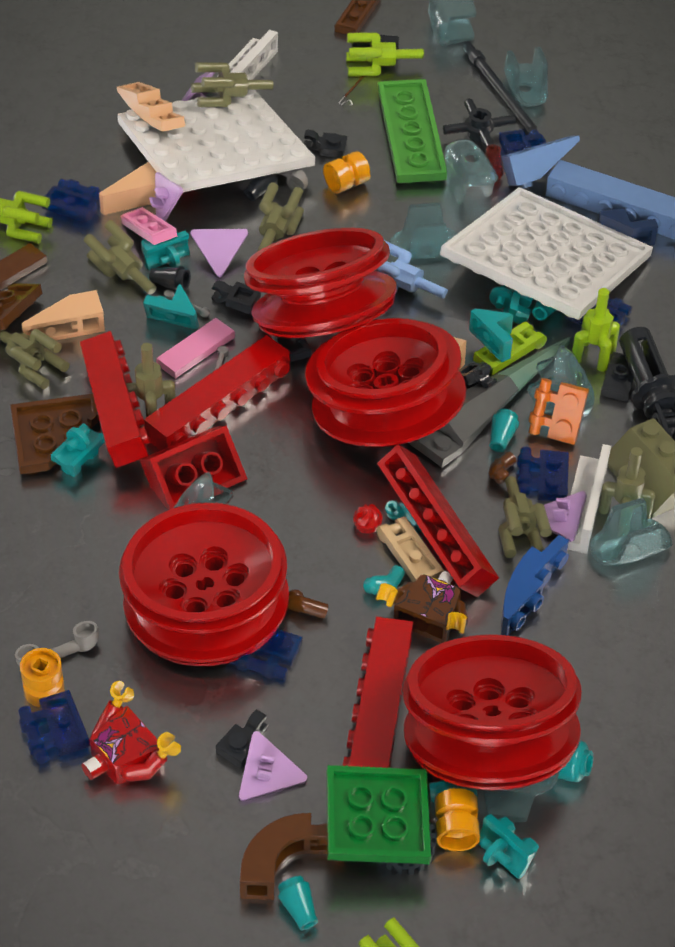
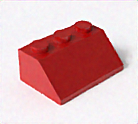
[140,425,248,510]

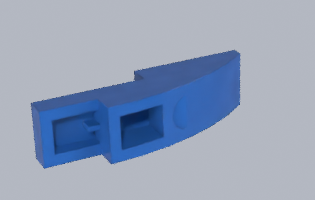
[501,535,569,635]

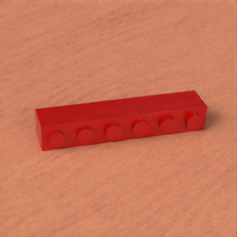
[80,331,150,468]
[144,335,290,450]
[377,444,499,598]
[343,616,413,768]

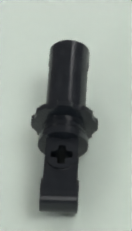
[619,327,675,441]

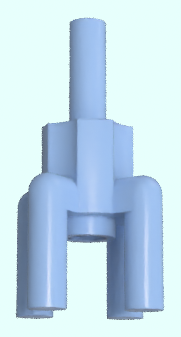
[376,240,448,299]

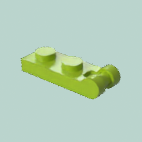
[473,321,547,376]

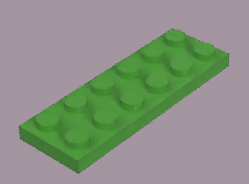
[378,79,448,183]

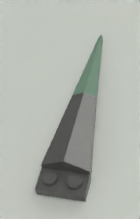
[408,337,570,467]

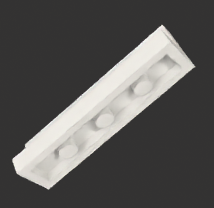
[207,30,278,96]
[567,444,611,554]

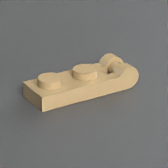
[377,516,444,582]

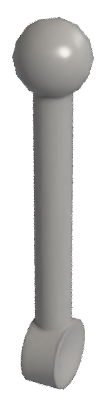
[164,290,210,318]
[214,346,229,371]

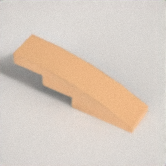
[117,82,185,132]

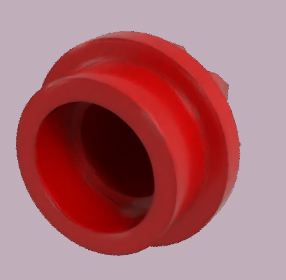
[353,503,383,534]

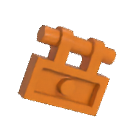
[528,378,589,445]

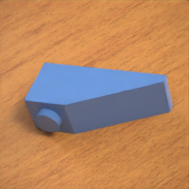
[501,135,580,188]

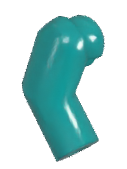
[385,500,422,534]
[363,565,405,595]

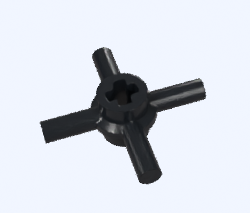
[443,98,516,152]

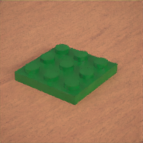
[326,765,431,864]

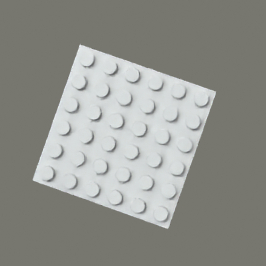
[118,90,315,192]
[440,187,653,320]

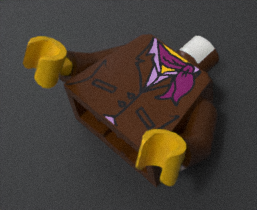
[375,571,468,643]

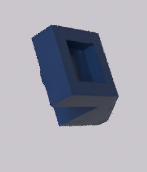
[598,208,658,246]

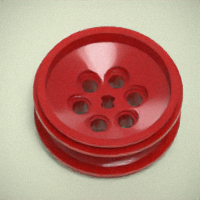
[244,228,397,338]
[119,503,289,666]
[403,635,582,790]

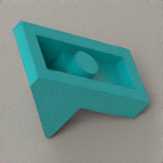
[143,284,199,329]
[469,308,513,362]

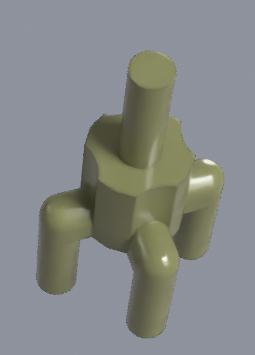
[191,62,273,107]
[257,182,304,252]
[84,220,156,295]
[0,329,70,389]
[126,343,176,417]
[598,447,656,534]
[498,476,552,558]

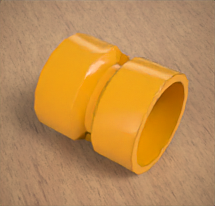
[323,151,371,194]
[20,648,65,708]
[435,788,480,851]

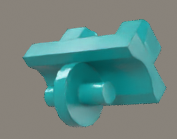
[141,231,190,270]
[489,285,533,324]
[51,423,105,477]
[478,814,539,879]

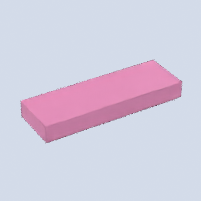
[121,207,177,245]
[156,318,235,379]

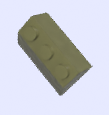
[608,418,675,518]

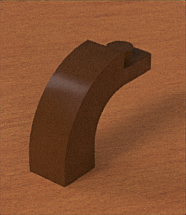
[240,813,327,900]

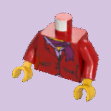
[81,680,181,785]

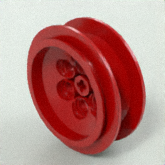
[305,318,466,447]

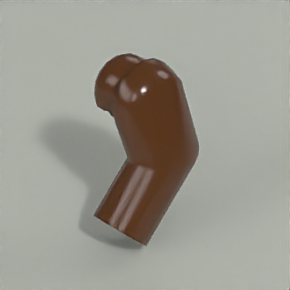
[488,451,517,484]
[288,589,329,619]

